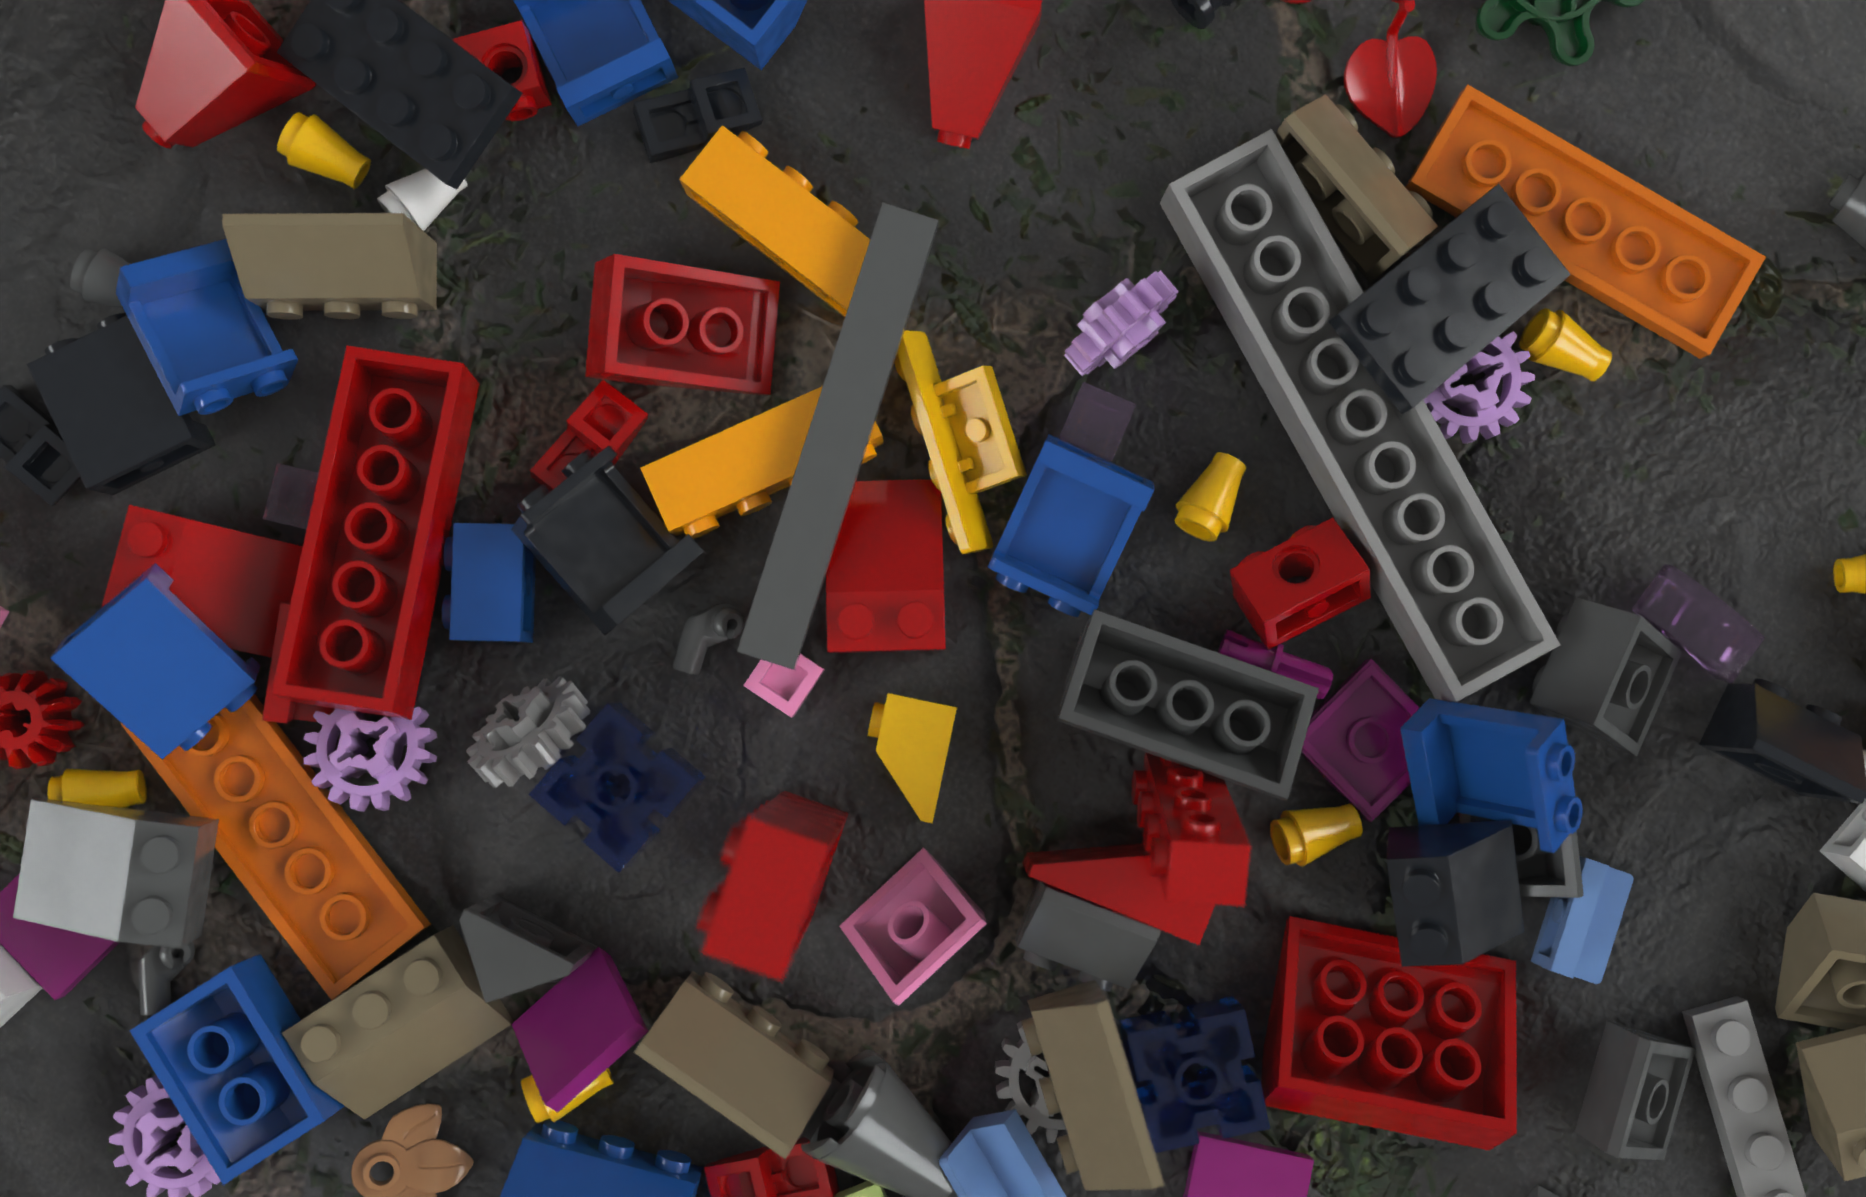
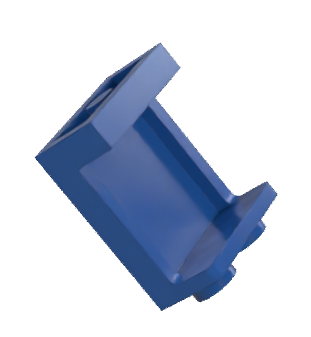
[513,0,679,126]
[115,239,298,416]
[988,434,1155,617]
[50,563,261,759]
[1400,698,1582,853]

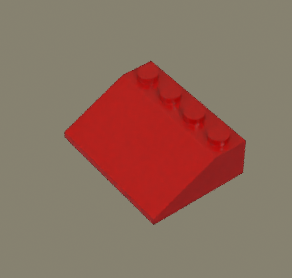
[1259,916,1517,1151]

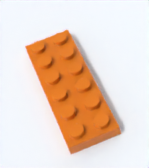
[1405,84,1766,359]
[120,694,431,1001]

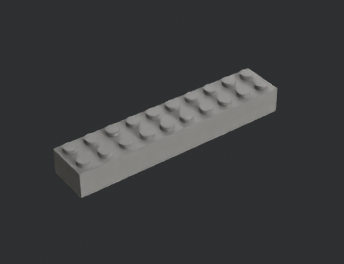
[1160,129,1560,702]

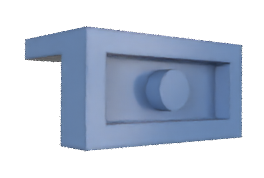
[1530,856,1634,984]
[939,1109,1066,1197]

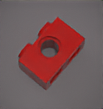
[1230,517,1371,650]

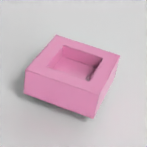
[743,653,825,718]

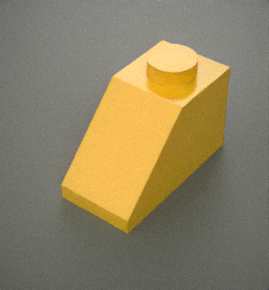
[867,693,957,824]

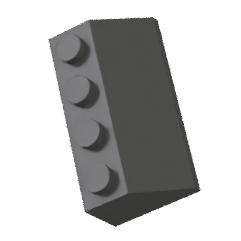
[1057,609,1319,801]

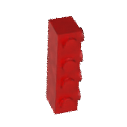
[1132,752,1251,906]

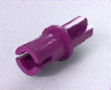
[1217,629,1333,699]

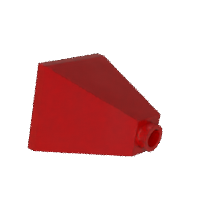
[135,0,316,149]
[924,0,1042,149]

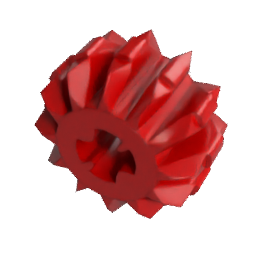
[0,670,86,769]

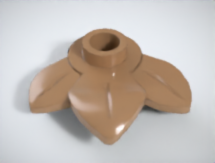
[351,1103,473,1197]

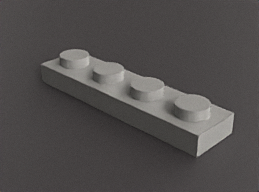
[1682,996,1806,1197]

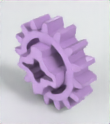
[1064,270,1179,376]
[1423,331,1535,444]
[303,707,437,812]
[109,1075,221,1197]

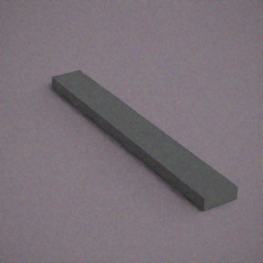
[737,202,939,670]

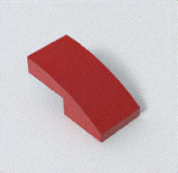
[530,379,648,491]
[704,1137,839,1197]

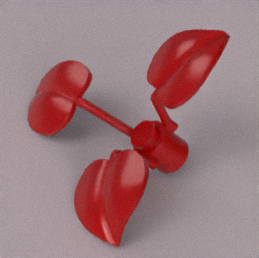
[1281,0,1437,138]

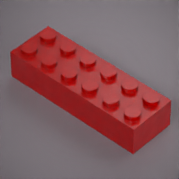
[271,345,480,720]
[697,791,849,981]

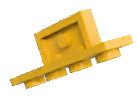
[894,330,1027,554]

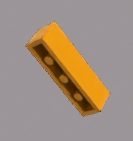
[679,125,870,317]
[640,386,884,539]

